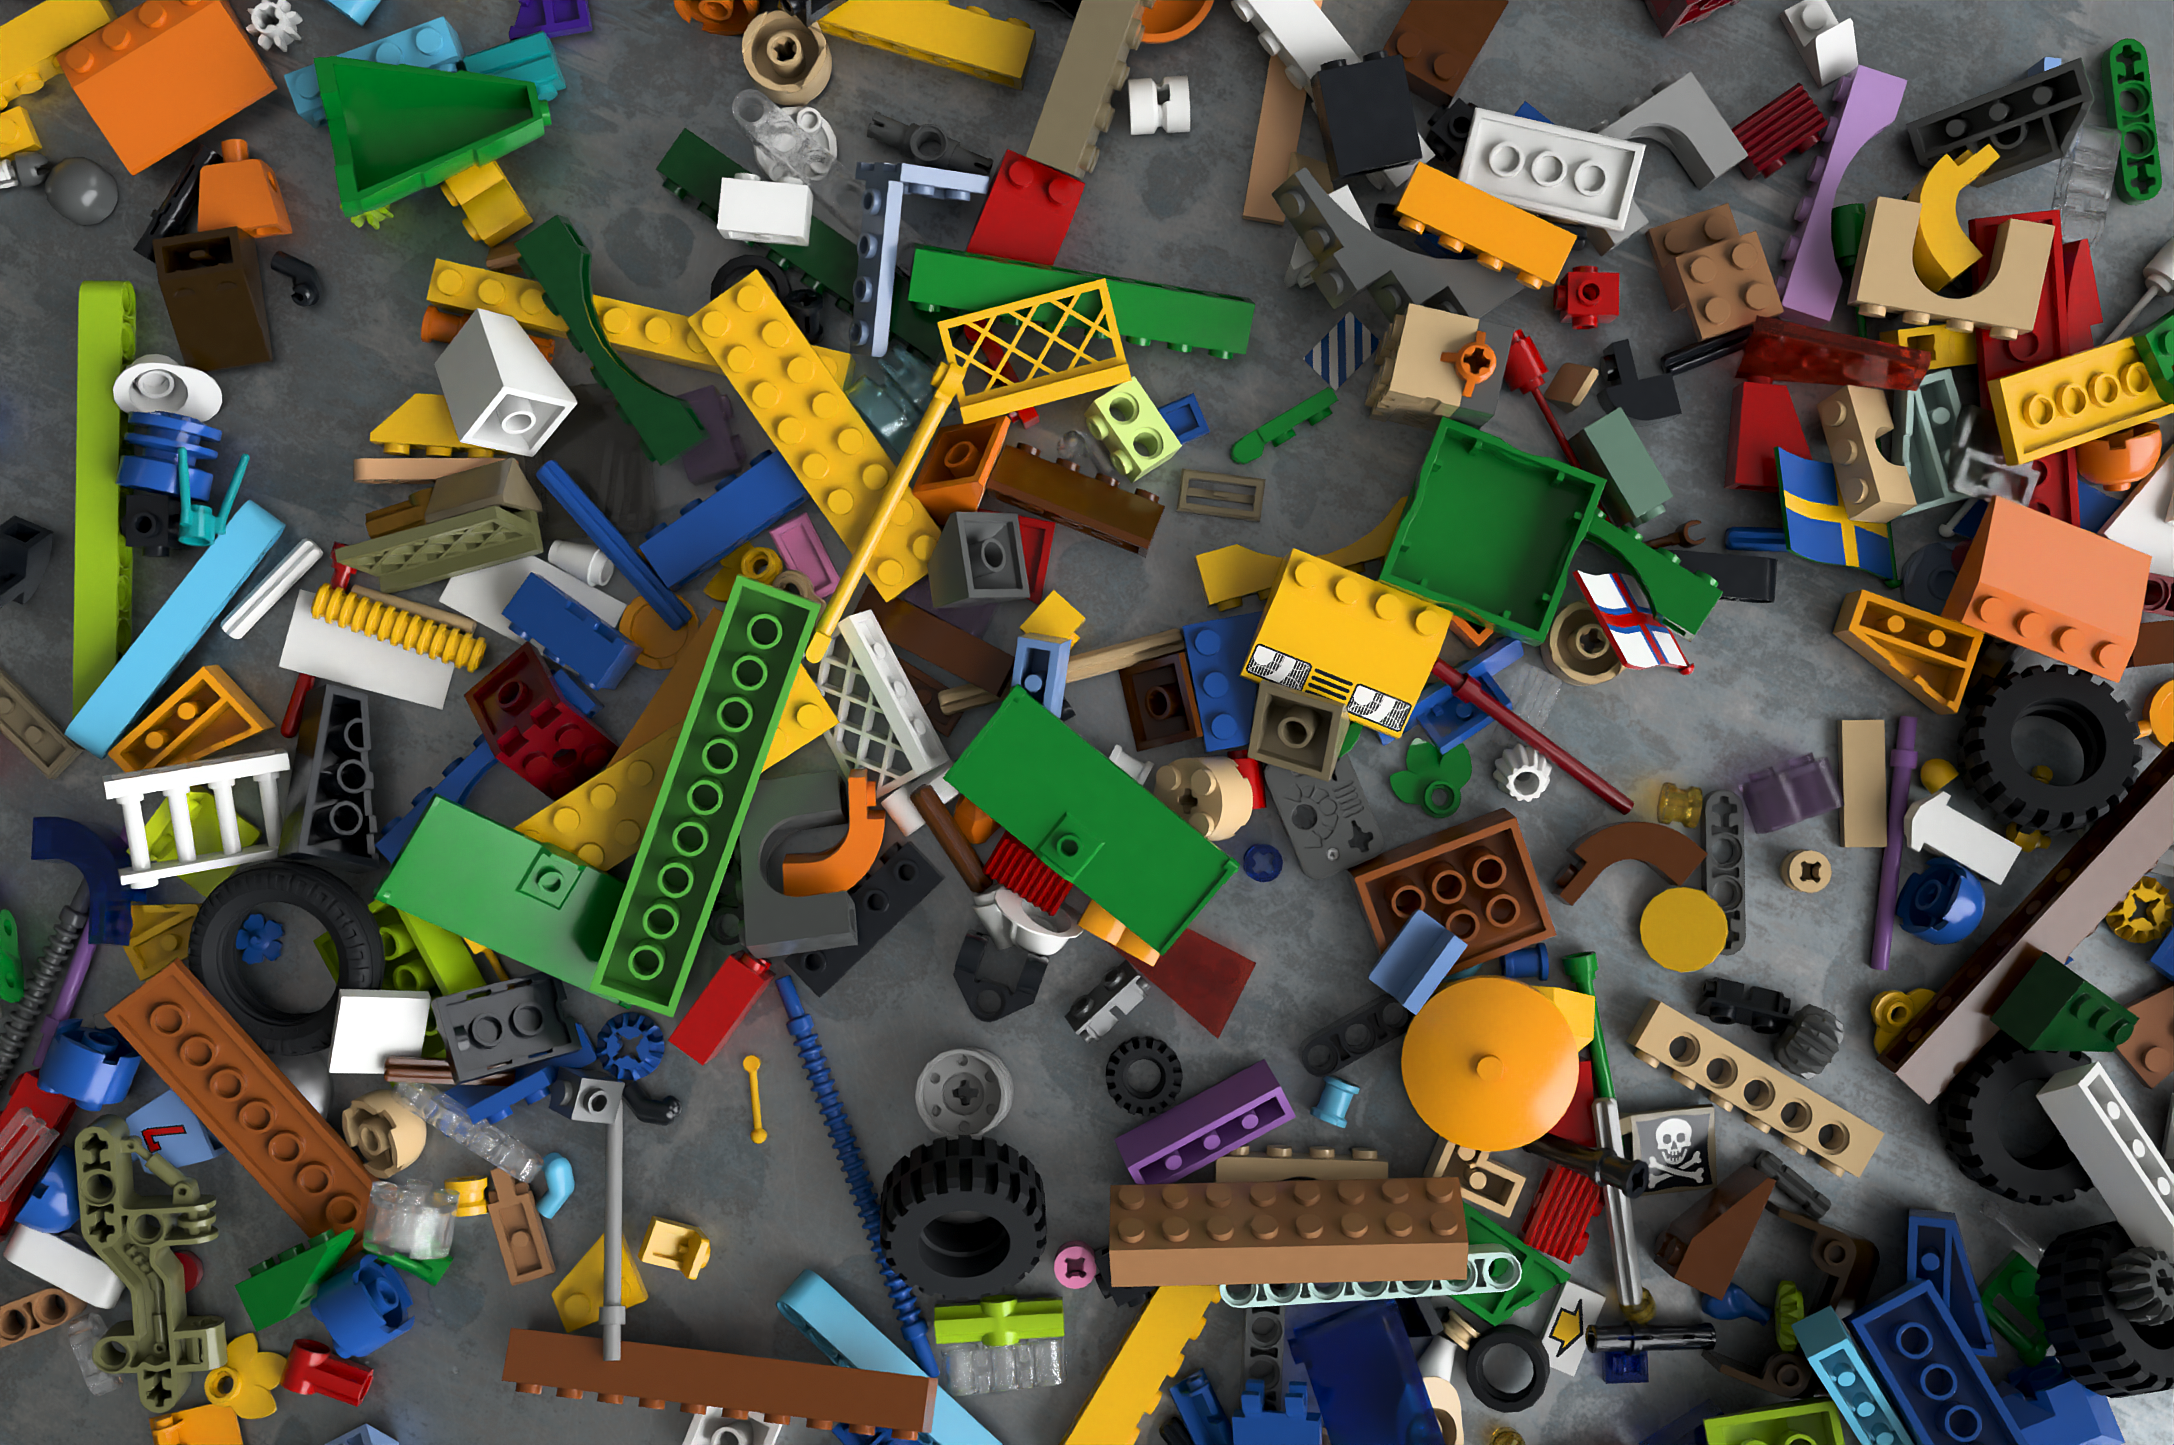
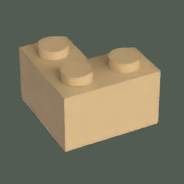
[1423,1136,1526,1218]

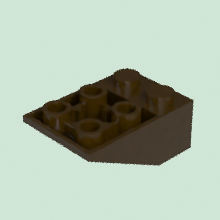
[152,226,273,372]

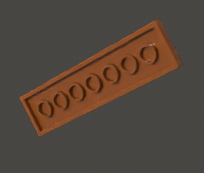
[104,957,406,1268]

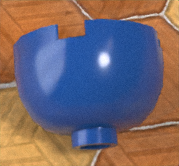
[1896,856,1986,945]
[14,1145,80,1233]

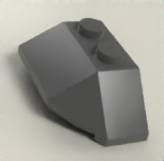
[1906,58,2095,188]

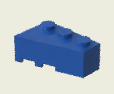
[501,572,644,691]

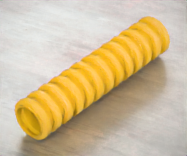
[311,582,487,673]

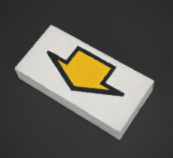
[1539,1280,1606,1377]

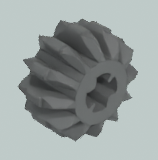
[1774,1004,1844,1080]
[2106,1246,2174,1326]

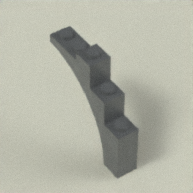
[1271,167,1526,323]

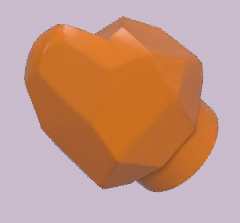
[953,794,1001,844]

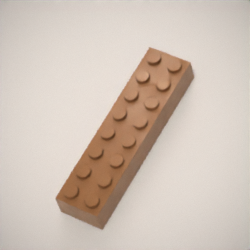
[1109,1177,1469,1287]

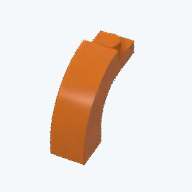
[782,769,886,897]

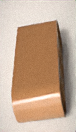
[0,1285,88,1348]

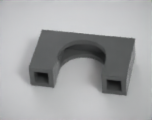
[734,769,858,959]

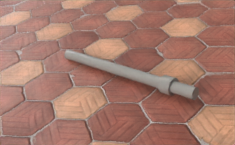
[599,1097,626,1361]

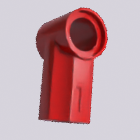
[279,1339,374,1407]

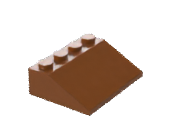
[1346,807,1557,977]

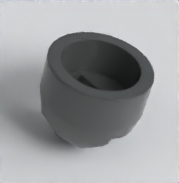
[15,151,51,187]

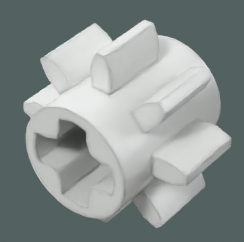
[246,0,303,52]

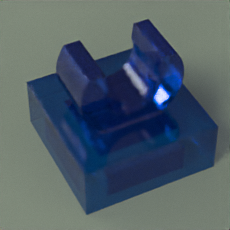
[1601,1336,1649,1384]

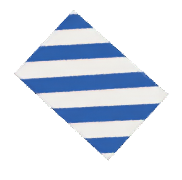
[1303,311,1380,391]

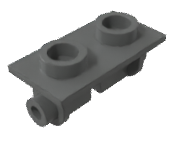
[1064,959,1151,1044]

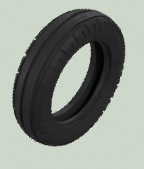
[188,861,385,1056]

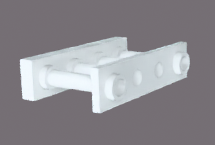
[102,747,292,889]

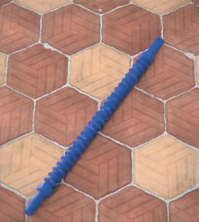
[774,975,940,1378]

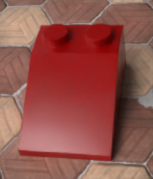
[965,149,1086,266]

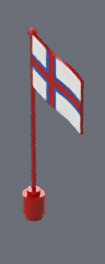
[1503,329,1694,675]

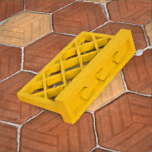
[937,278,1132,425]

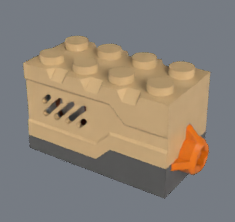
[1364,303,1515,432]

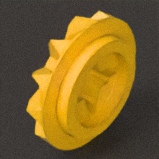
[2105,876,2174,944]

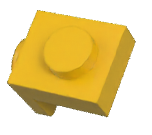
[637,1216,711,1280]

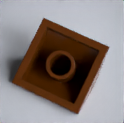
[1118,652,1203,752]

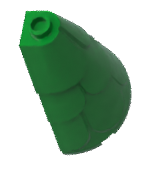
[313,56,551,218]

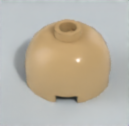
[342,1089,427,1179]

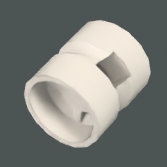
[1128,75,1190,135]

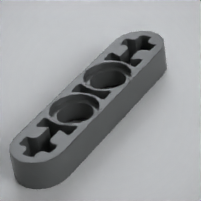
[1700,790,1746,956]

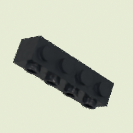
[784,841,946,998]

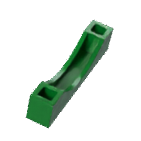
[1584,507,1723,642]

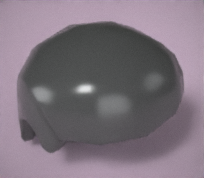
[45,157,118,226]

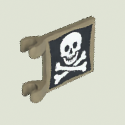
[1602,1104,1717,1199]

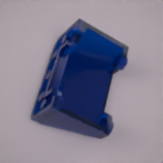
[1287,1298,1446,1445]

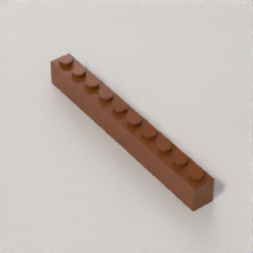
[501,1328,938,1441]

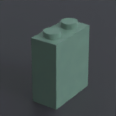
[1567,407,1674,529]

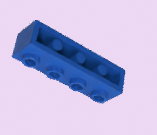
[638,449,811,592]

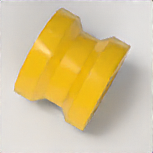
[444,1175,489,1217]

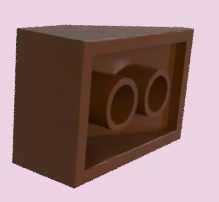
[1382,0,1509,108]
[1653,1164,1776,1301]

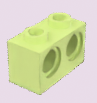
[1084,376,1182,484]

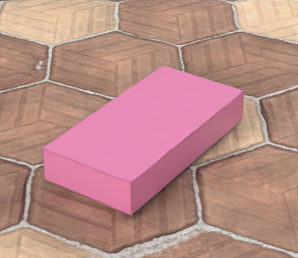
[769,512,840,600]

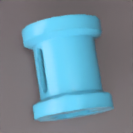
[1310,1075,1361,1128]

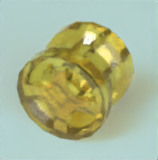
[1657,782,1703,829]

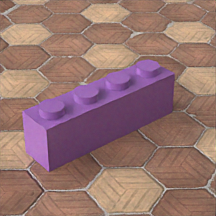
[1114,1059,1296,1184]

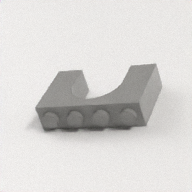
[1578,71,1748,257]

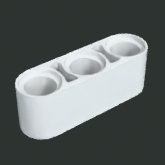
[3,1223,126,1309]

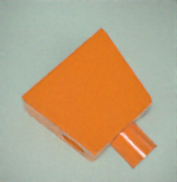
[198,139,292,238]

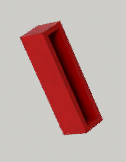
[0,1068,79,1242]

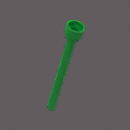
[1562,951,1625,1152]

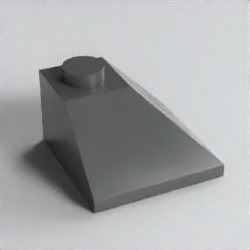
[927,512,1030,608]

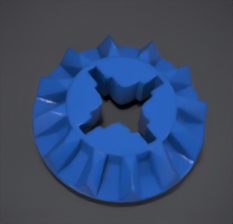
[595,1012,665,1081]

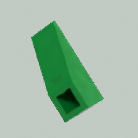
[234,1227,355,1332]

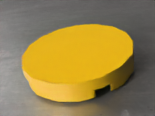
[1639,886,1728,972]

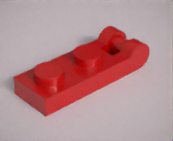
[964,319,1040,430]

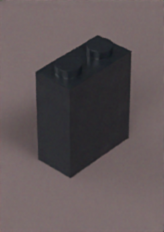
[1310,50,1423,182]

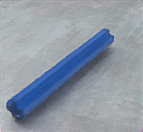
[536,460,692,631]

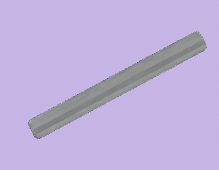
[1591,1097,1643,1305]

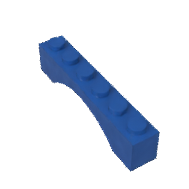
[375,668,605,864]

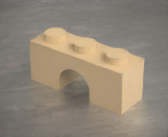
[1816,385,1917,524]

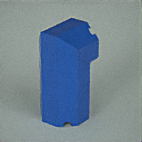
[1995,1356,2125,1445]

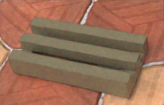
[1176,468,1266,522]

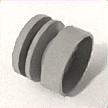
[915,1046,1014,1140]

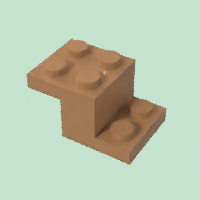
[1645,203,1784,342]

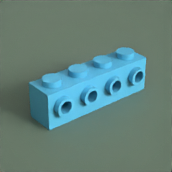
[284,16,467,128]

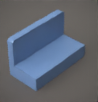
[1367,909,1468,1015]

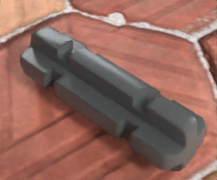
[1753,1151,1831,1219]

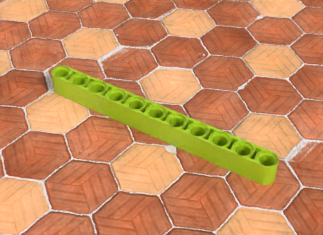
[72,280,136,739]

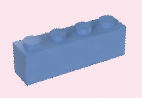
[1011,632,1072,719]

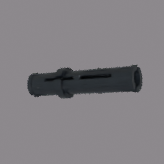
[133,143,223,264]
[1585,1320,1716,1356]

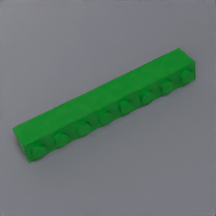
[907,243,1255,359]

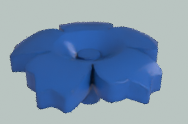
[236,913,285,965]

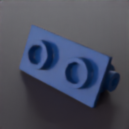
[1168,1368,1234,1445]

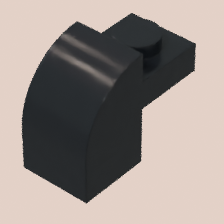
[1596,339,1682,427]
[0,515,53,609]

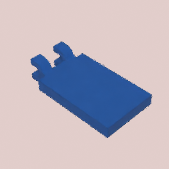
[1232,1379,1323,1445]

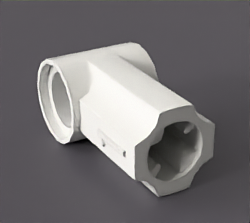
[880,757,961,837]

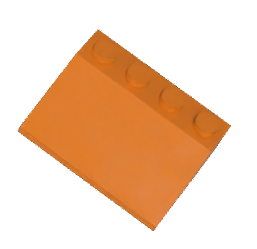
[55,0,277,176]
[1940,495,2152,683]

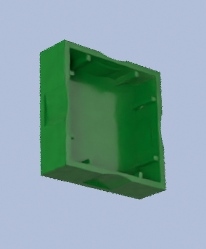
[1375,416,1607,647]

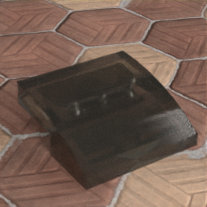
[1948,404,2040,507]

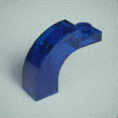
[31,817,147,946]

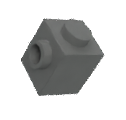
[549,1067,625,1124]

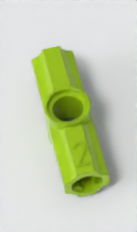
[934,1295,1065,1346]

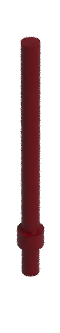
[1431,657,1634,815]

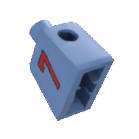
[125,1089,229,1174]

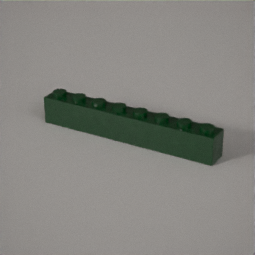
[656,128,965,367]

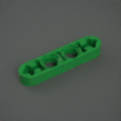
[2101,38,2162,206]

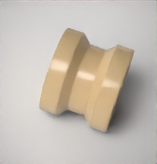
[1779,849,1832,893]

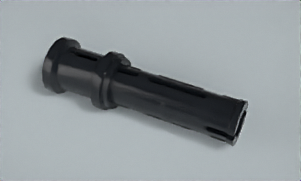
[1522,1133,1650,1199]

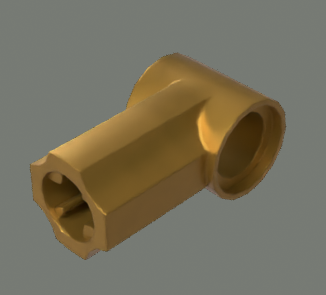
[365,487,434,539]

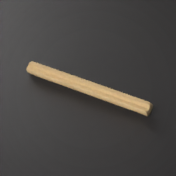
[938,628,1185,716]

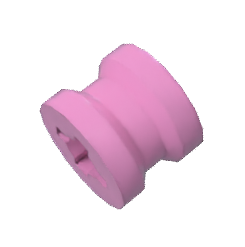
[1054,1240,1097,1289]

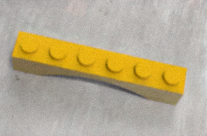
[1194,496,1408,612]

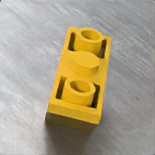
[370,393,508,458]

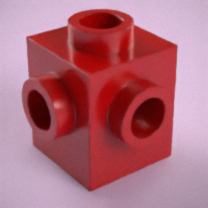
[1553,265,1619,330]

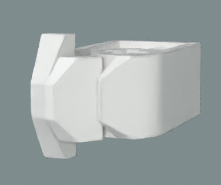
[1904,791,2022,885]

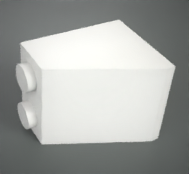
[434,308,577,457]

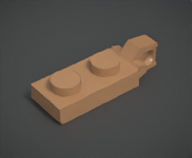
[487,1161,556,1286]

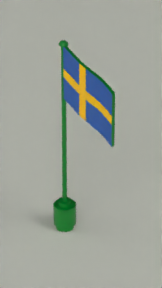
[1774,203,1902,589]

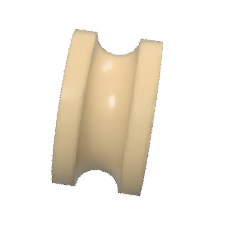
[1441,1309,1482,1351]

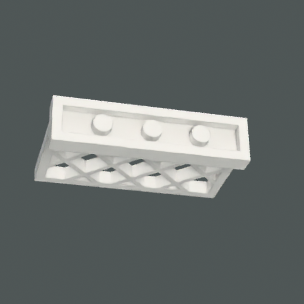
[802,609,950,800]

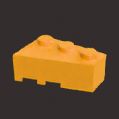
[1833,589,1984,715]
[107,664,277,772]

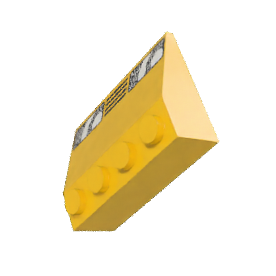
[1239,548,1454,739]

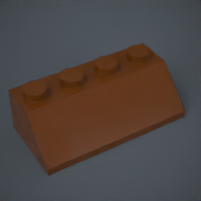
[986,442,1165,558]

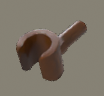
[1642,520,1706,550]

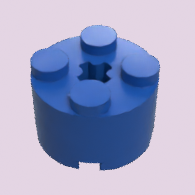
[37,1018,142,1111]
[310,1254,415,1359]

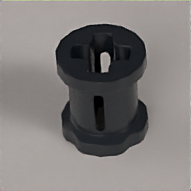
[785,289,824,345]

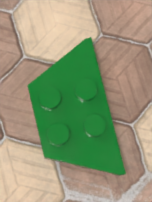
[1446,1201,1571,1326]

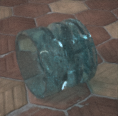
[844,344,957,458]

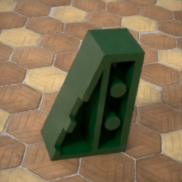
[1990,952,2140,1052]

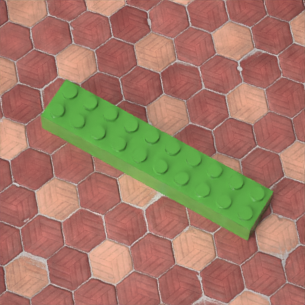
[589,574,822,1018]

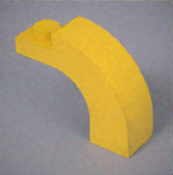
[1906,144,2000,294]

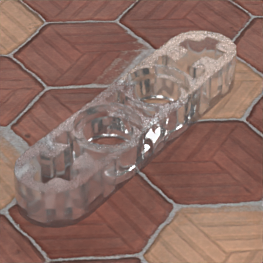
[390,1082,544,1183]

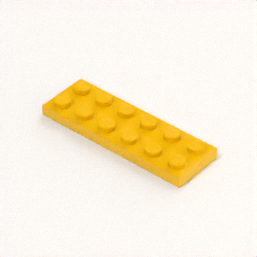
[1987,333,2174,466]

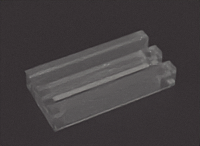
[1490,663,1564,749]
[0,1107,60,1202]

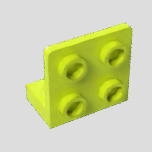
[126,784,262,898]

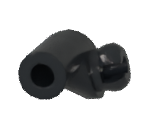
[271,251,322,307]
[621,1080,682,1126]

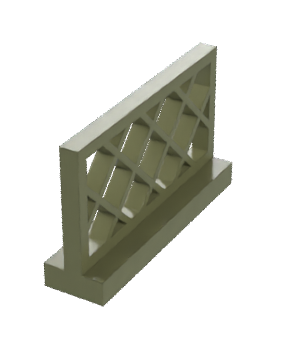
[335,506,544,594]

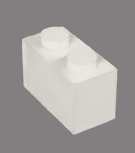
[717,173,813,246]

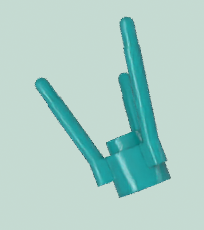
[178,447,250,547]

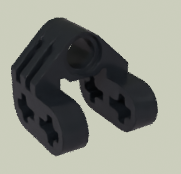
[953,929,1050,1022]

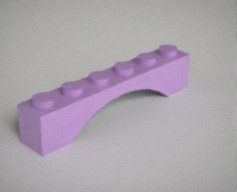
[1774,65,1908,329]

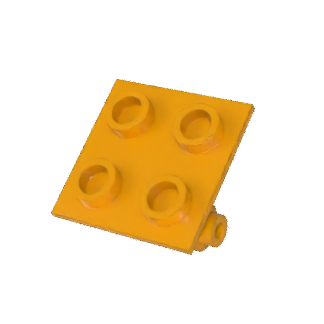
[149,1403,243,1445]

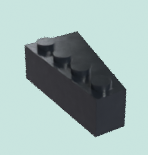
[277,684,380,874]

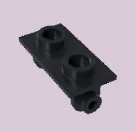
[1696,977,1794,1034]

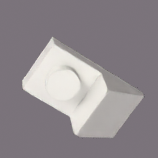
[1779,0,1858,89]

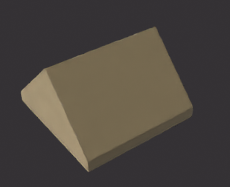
[425,457,543,524]
[1247,680,1350,782]

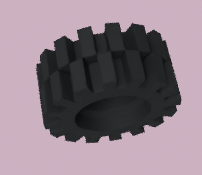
[1106,1036,1183,1116]

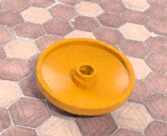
[1401,975,1579,1151]

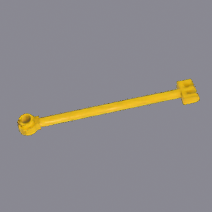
[804,361,967,663]

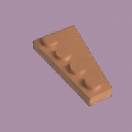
[2114,981,2174,1089]

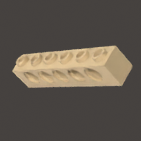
[1626,998,1885,1178]

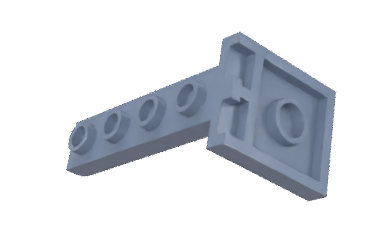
[849,162,989,357]

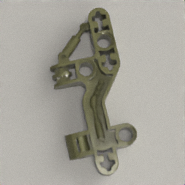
[75,1114,228,1413]

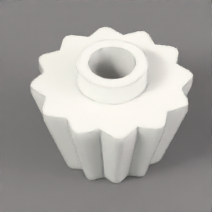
[1493,744,1552,802]

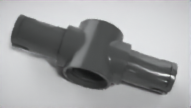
[867,111,994,176]

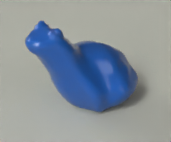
[1701,1282,1774,1326]

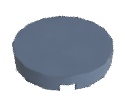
[1900,541,1959,618]

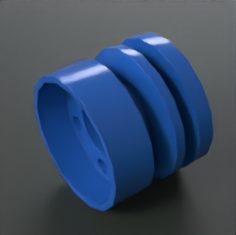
[116,411,222,503]

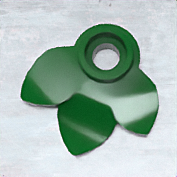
[1389,738,1472,818]

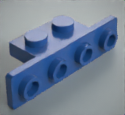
[1375,636,1524,755]
[429,1022,598,1137]

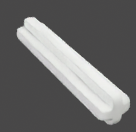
[220,538,323,639]

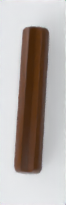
[910,784,993,894]
[384,1056,516,1086]

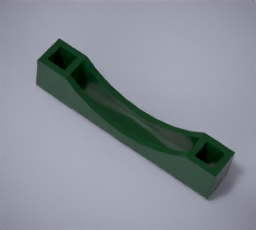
[514,215,712,466]

